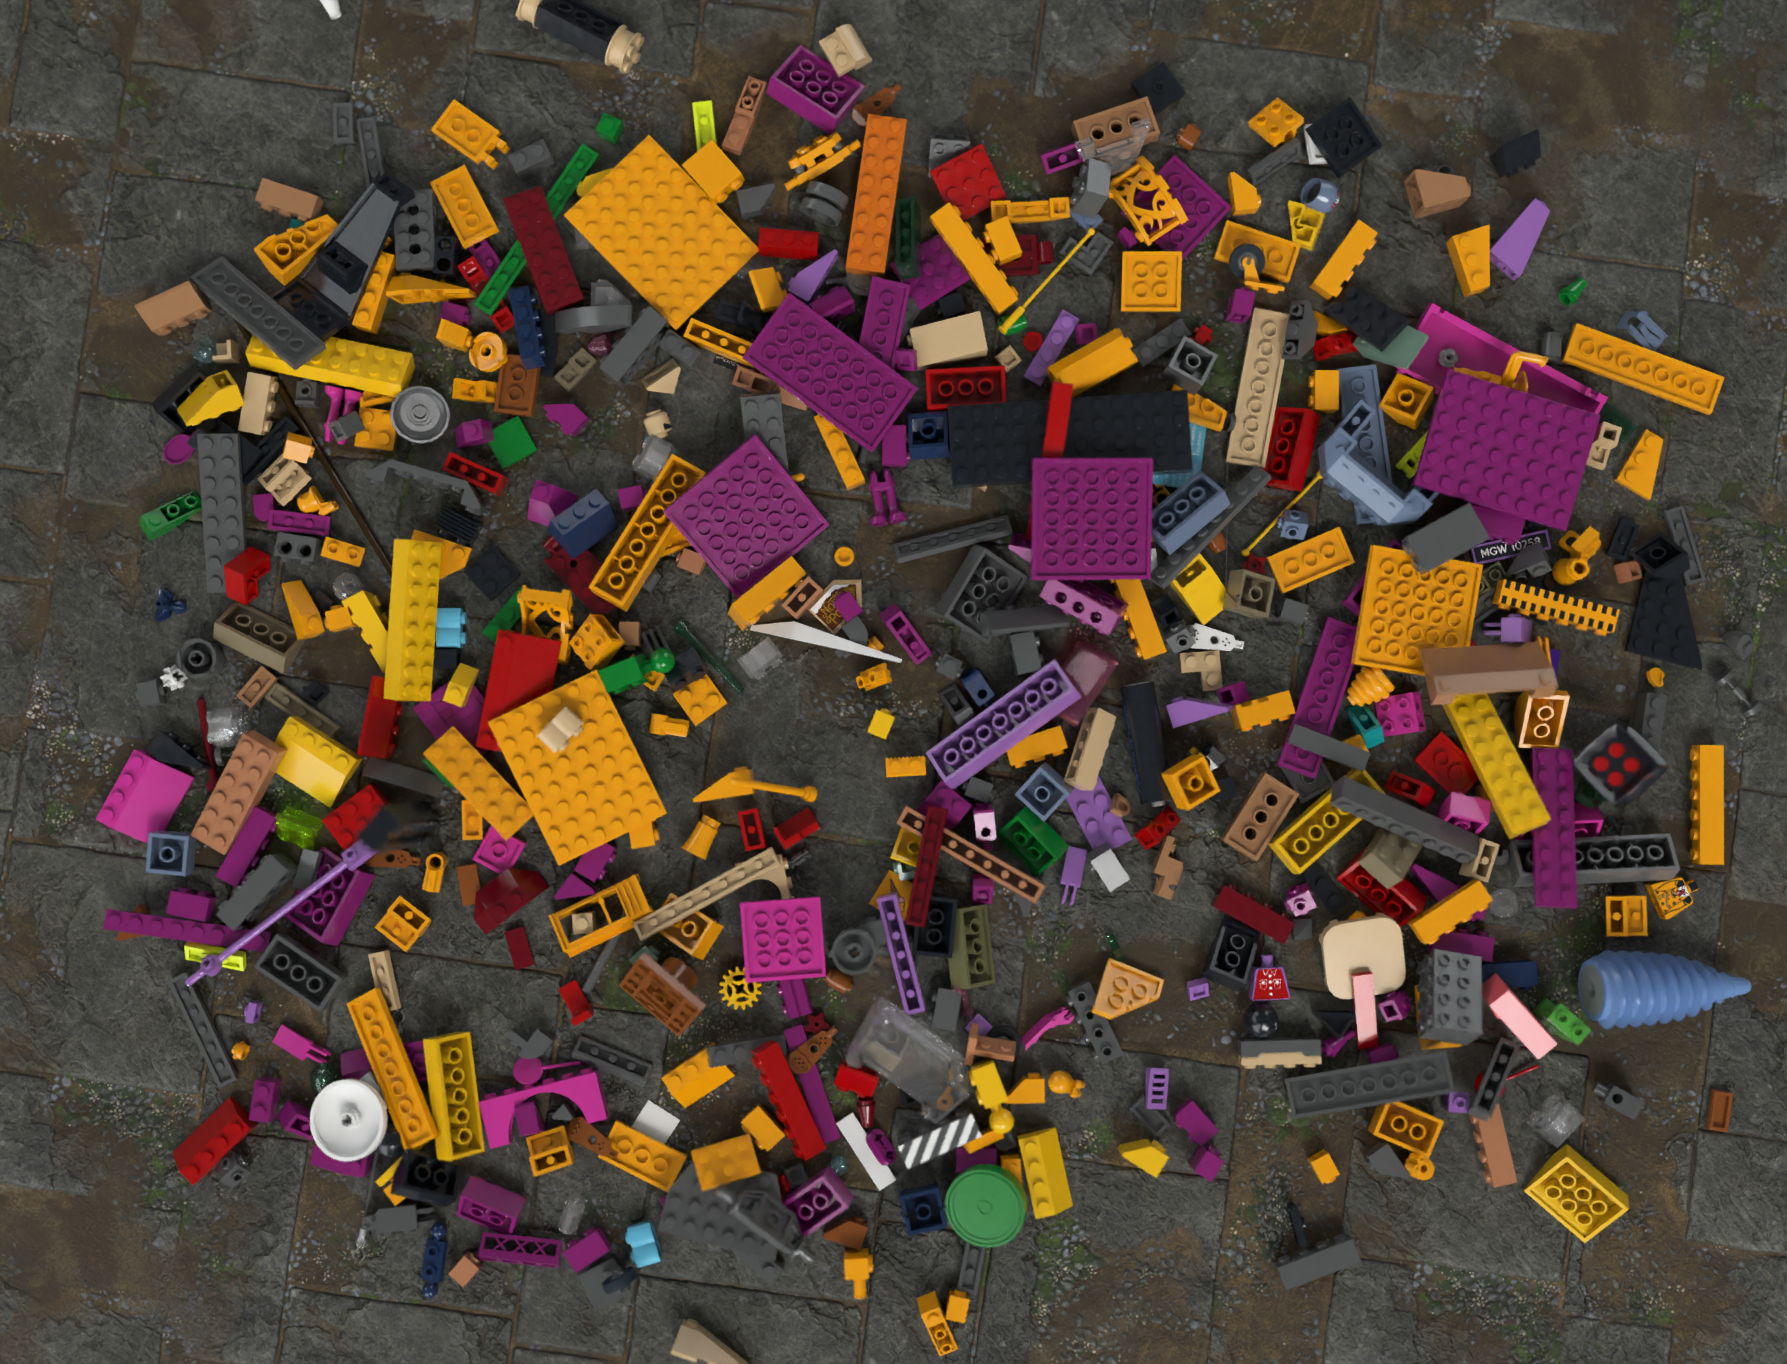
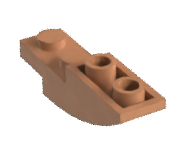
[722,76,767,155]
[732,365,808,411]

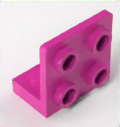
[1375,691,1426,737]

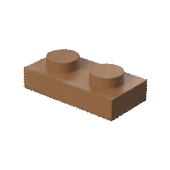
[236,665,279,708]

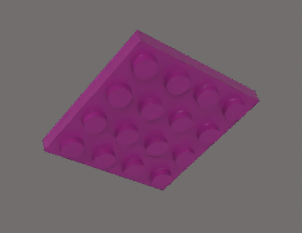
[1121,155,1232,261]

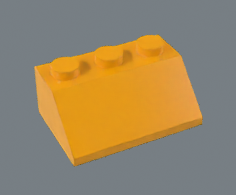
[661,1042,735,1108]

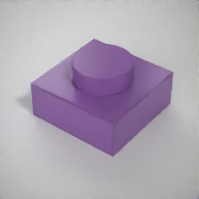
[1187,977,1209,1001]
[244,1000,263,1023]
[965,1013,993,1036]

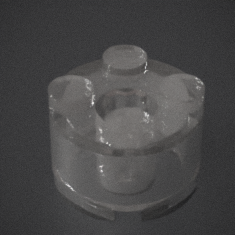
[206,706,250,748]

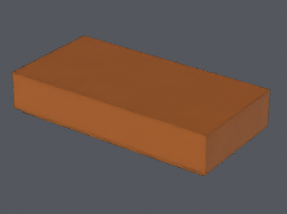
[456,863,481,906]
[1705,1089,1734,1133]

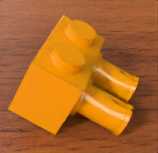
[844,1248,873,1299]

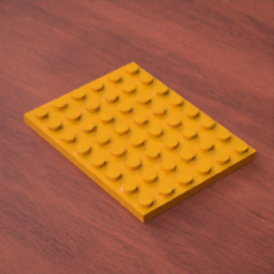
[564,135,759,331]
[488,670,668,866]

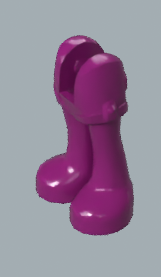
[869,469,907,527]

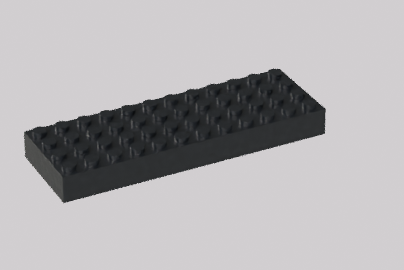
[947,390,1193,489]

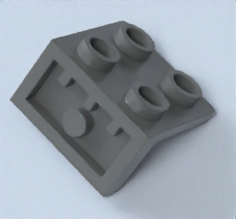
[928,133,970,178]

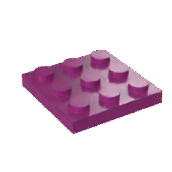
[889,234,970,310]

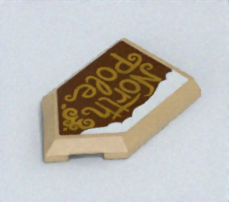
[808,580,862,635]

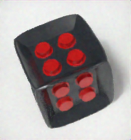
[1572,721,1669,808]

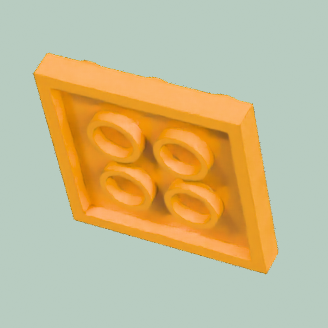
[1121,251,1182,312]

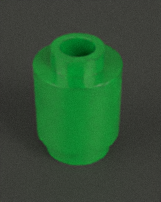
[997,313,1027,336]

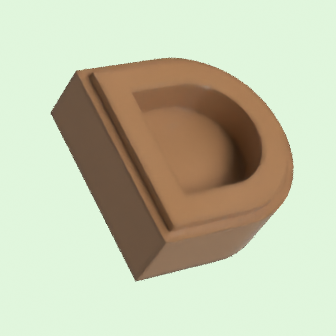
[1109,793,1131,817]

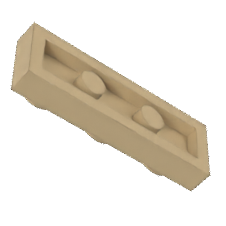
[368,950,401,1011]

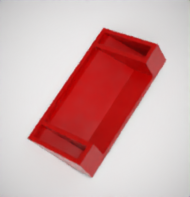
[476,628,562,752]

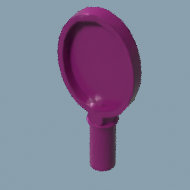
[163,430,196,465]

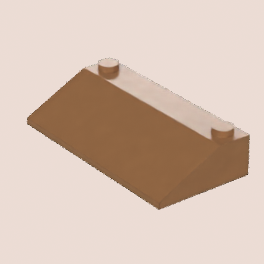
[1420,642,1558,705]

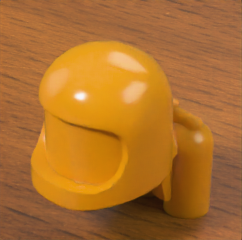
[297,486,340,516]
[1048,1071,1085,1098]
[1404,1152,1434,1180]

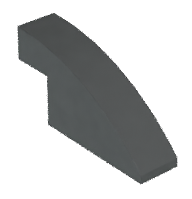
[555,305,632,335]

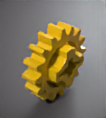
[719,966,762,1010]

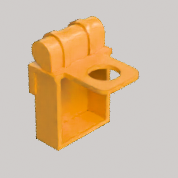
[1559,526,1601,561]

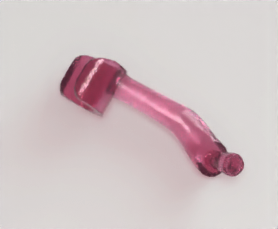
[953,987,974,1022]

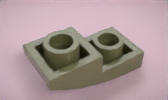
[1478,561,1509,597]

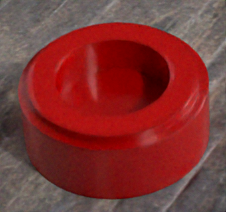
[1023,331,1043,352]

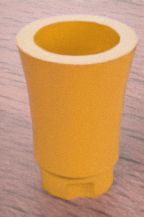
[1552,558,1590,586]
[681,815,721,861]

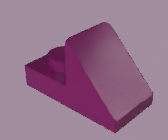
[972,874,994,904]

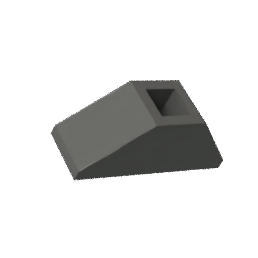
[1281,300,1318,360]

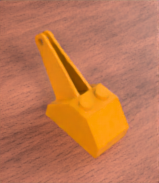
[1514,636,1570,749]

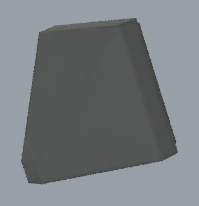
[1291,918,1312,940]

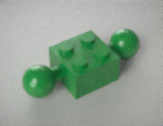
[598,648,675,695]

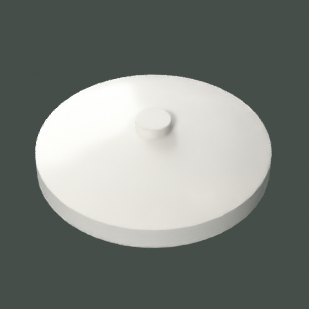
[310,1079,387,1161]

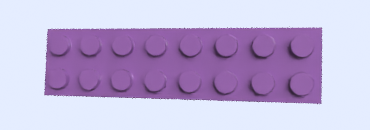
[926,659,1082,790]

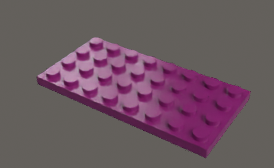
[743,293,918,453]

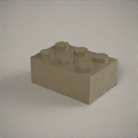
[1358,827,1423,889]

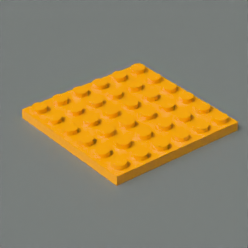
[1351,545,1483,676]

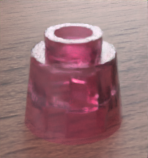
[588,334,612,356]

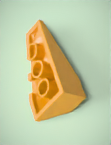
[254,214,338,286]
[386,273,476,304]

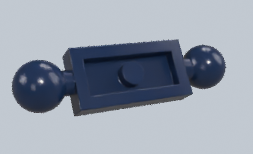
[421,1222,448,1298]

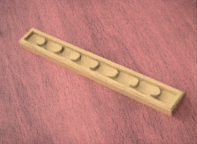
[632,847,782,941]

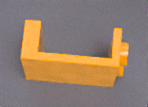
[682,139,745,204]

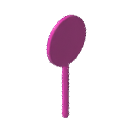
[513,1058,581,1085]

